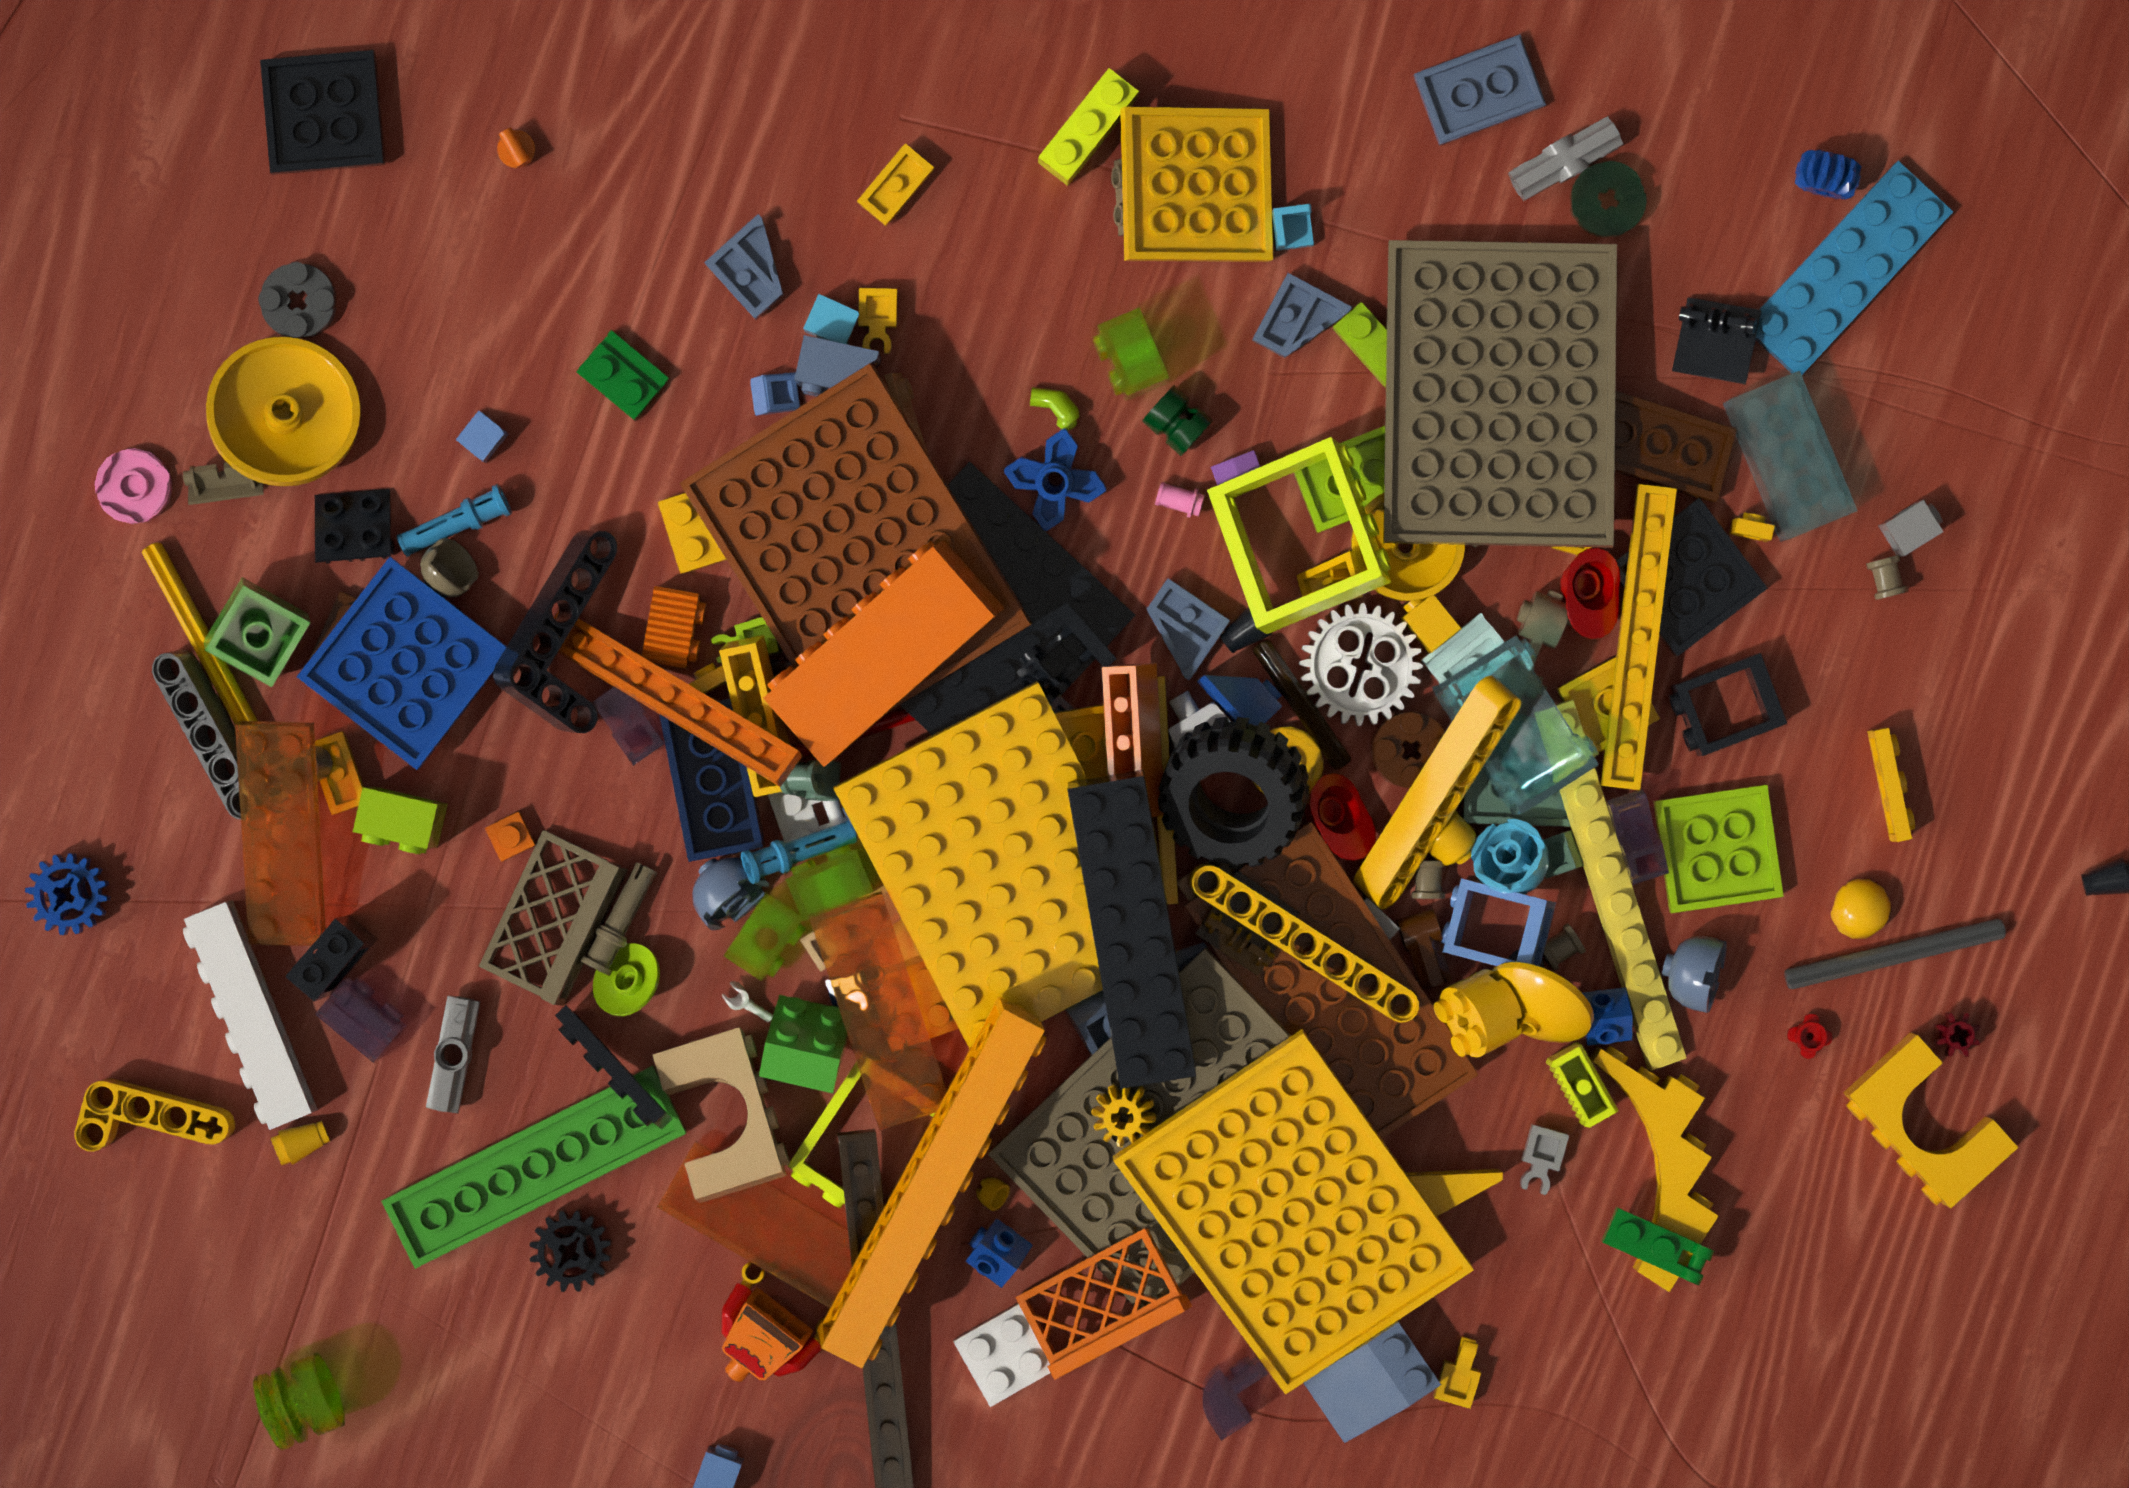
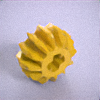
[1091,1083,1157,1148]

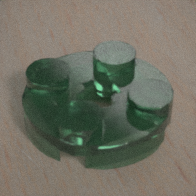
[1570,161,1647,238]

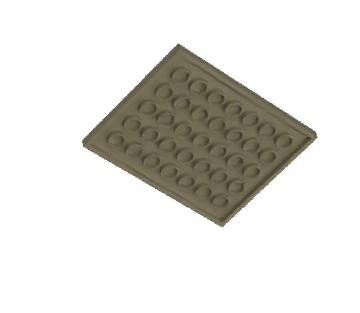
[1383,240,1617,548]
[988,947,1364,1309]

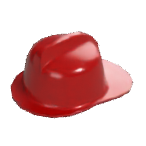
[1560,548,1620,639]
[1305,773,1376,861]

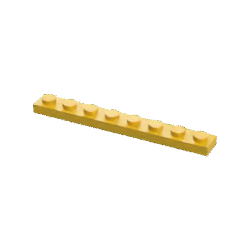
[1601,484,1677,790]

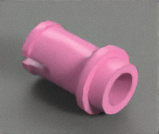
[1155,481,1205,518]

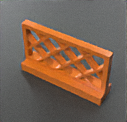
[1015,1227,1193,1380]

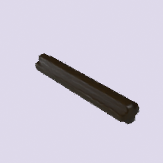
[1253,640,1351,770]

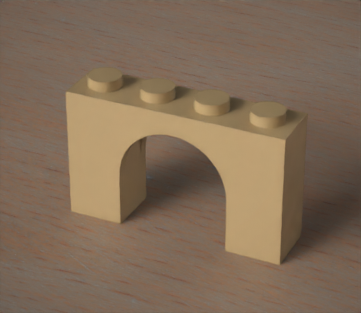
[653,1027,790,1203]

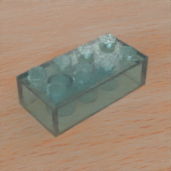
[1723,371,1858,542]

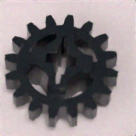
[529,1209,612,1292]

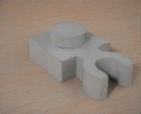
[1520,1124,1569,1195]

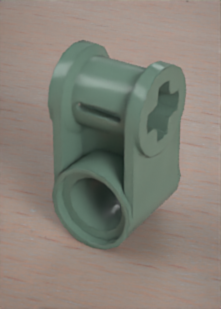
[780,760,841,801]

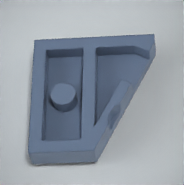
[704,214,784,320]
[1252,273,1352,358]
[1147,578,1230,680]

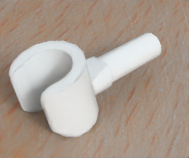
[722,981,773,1023]

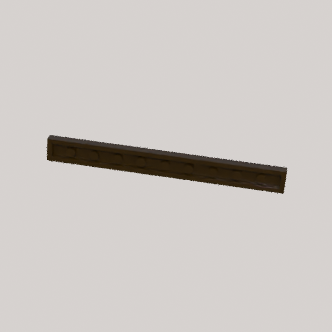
[837,1129,913,1488]

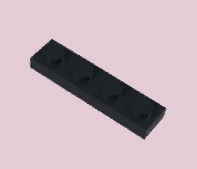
[555,1005,672,1129]

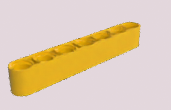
[1353,675,1521,910]
[1189,864,1419,1022]

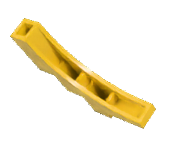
[1589,1045,1719,1292]

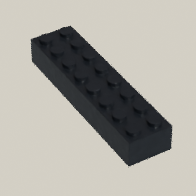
[1067,769,1196,1089]

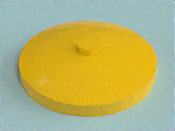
[206,337,360,486]

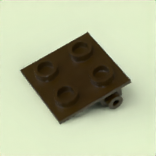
[1195,870,1300,976]

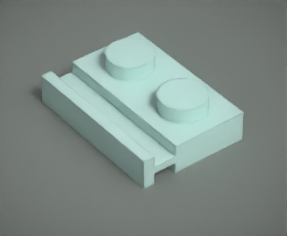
[1421,613,1515,703]

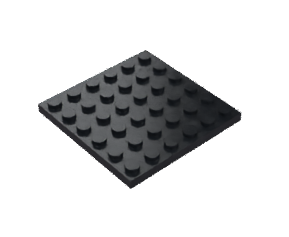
[900,461,1136,735]

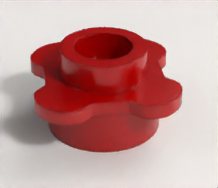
[1787,1014,1833,1059]

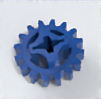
[25,853,111,935]

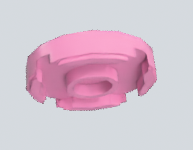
[95,448,173,524]

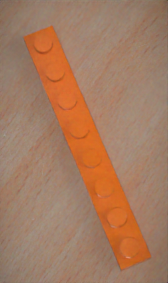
[554,611,802,787]

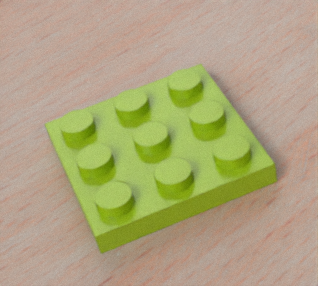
[1653,785,1784,913]

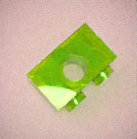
[724,892,806,981]

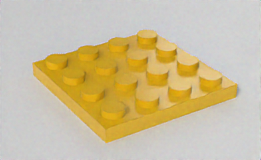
[1120,107,1273,262]

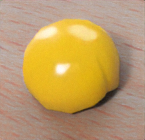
[1831,879,1891,939]

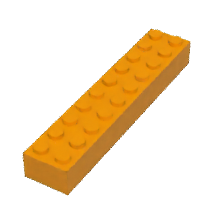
[818,996,1046,1368]

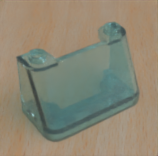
[1432,635,1599,815]

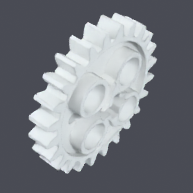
[1299,603,1423,726]

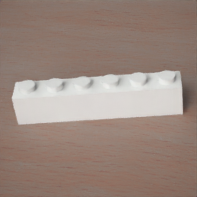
[183,901,318,1130]

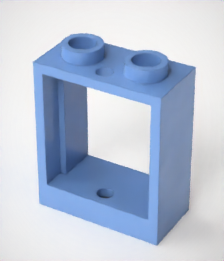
[1441,878,1556,967]

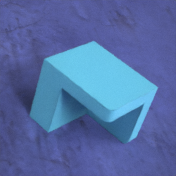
[1272,204,1314,251]
[803,294,859,345]

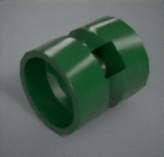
[1142,385,1213,456]

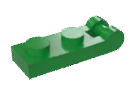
[1601,1207,1715,1286]

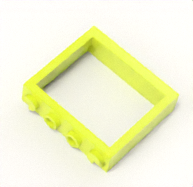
[1207,437,1391,634]
[787,1050,990,1209]

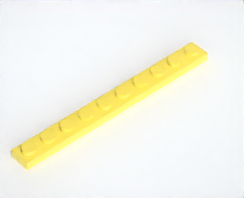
[1535,700,1686,1071]

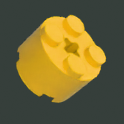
[1434,969,1522,1057]

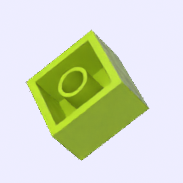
[353,787,448,855]

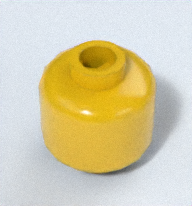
[1428,811,1476,866]

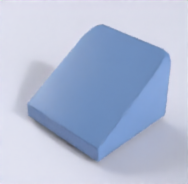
[750,372,800,416]
[456,411,509,463]

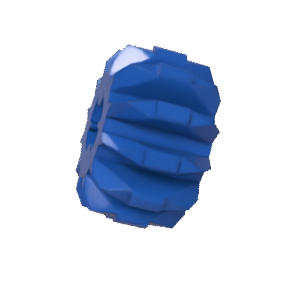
[1795,150,1862,200]

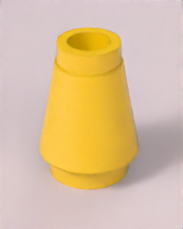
[271,1121,330,1166]

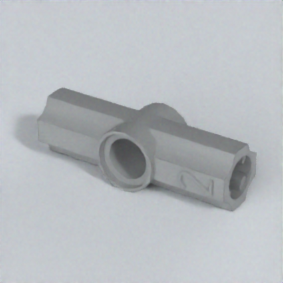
[1508,116,1623,202]
[426,995,481,1113]

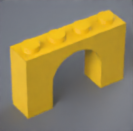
[1843,1033,2018,1208]

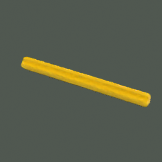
[142,542,265,746]

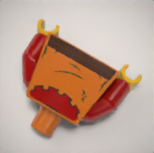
[721,1262,824,1382]

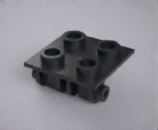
[1672,297,1762,385]
[314,489,395,564]

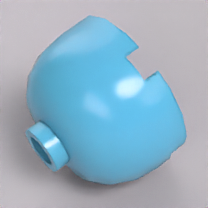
[1471,819,1549,895]

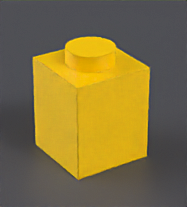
[1400,595,1461,653]

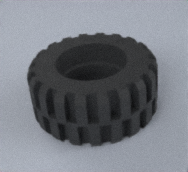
[1158,717,1310,869]

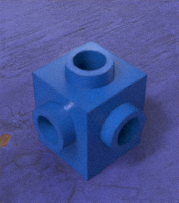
[1582,987,1633,1046]
[965,1218,1033,1288]

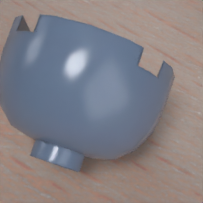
[692,857,769,930]
[1662,936,1727,1013]

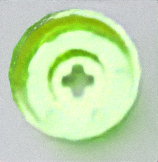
[253,1353,345,1451]

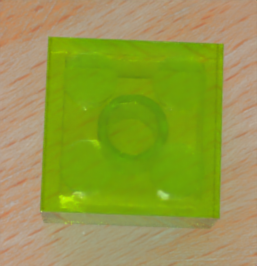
[1093,307,1169,401]
[785,845,876,921]

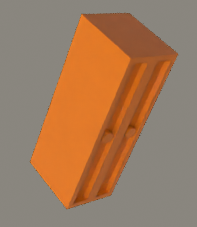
[763,540,1005,767]

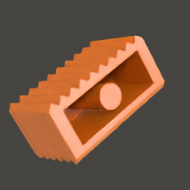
[642,586,707,669]

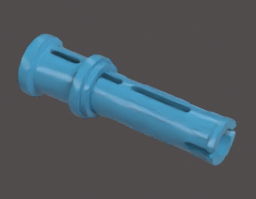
[397,484,512,557]
[741,820,857,884]

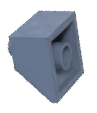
[794,335,881,397]

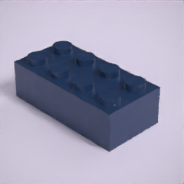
[659,699,766,862]

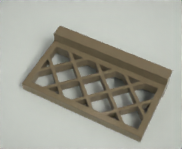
[479,830,628,1006]

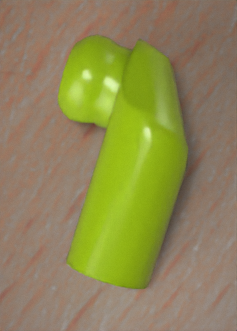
[1030,387,1079,430]

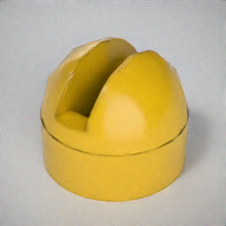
[976,1177,1010,1211]

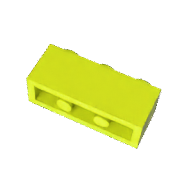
[1038,68,1139,186]

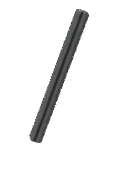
[1784,919,2006,989]

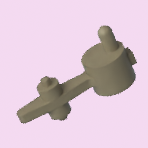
[1495,590,1572,699]

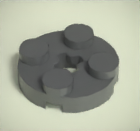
[258,262,336,339]

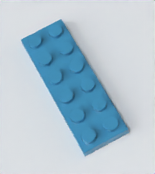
[1756,161,1953,379]

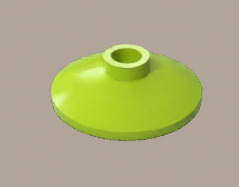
[593,943,660,1016]

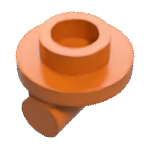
[497,127,536,168]

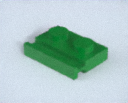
[576,330,670,421]

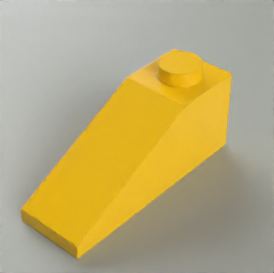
[1406,1169,1503,1216]

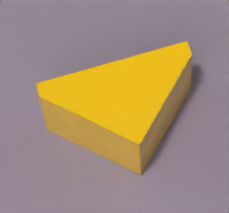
[1296,551,1363,602]

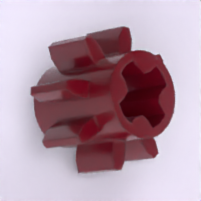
[1933,1012,1981,1057]

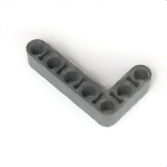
[152,649,333,820]

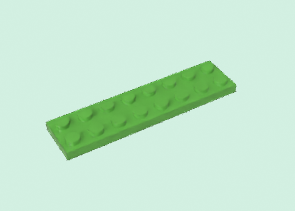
[381,1065,687,1269]

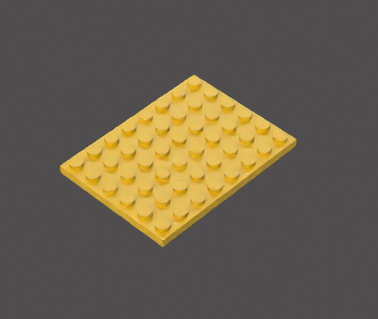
[833,681,1177,1049]
[1113,1029,1474,1395]

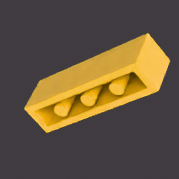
[719,635,790,797]

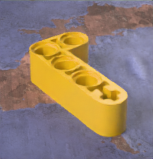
[74,1078,235,1152]

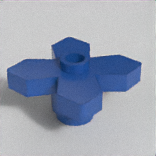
[1004,428,1106,531]

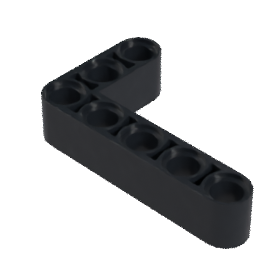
[493,530,617,733]

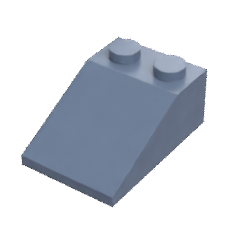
[1304,1321,1441,1443]

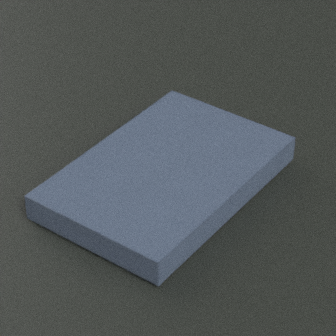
[1413,35,1546,146]

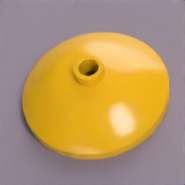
[1351,493,1465,601]
[1489,962,1594,1043]

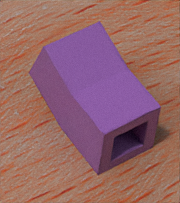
[1211,450,1260,485]

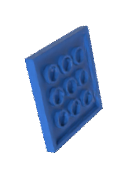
[297,557,507,770]

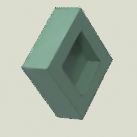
[1544,830,1584,879]

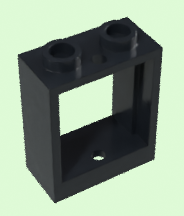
[1668,653,1787,756]
[285,915,378,1001]

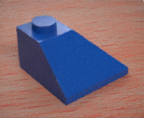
[1197,675,1282,726]

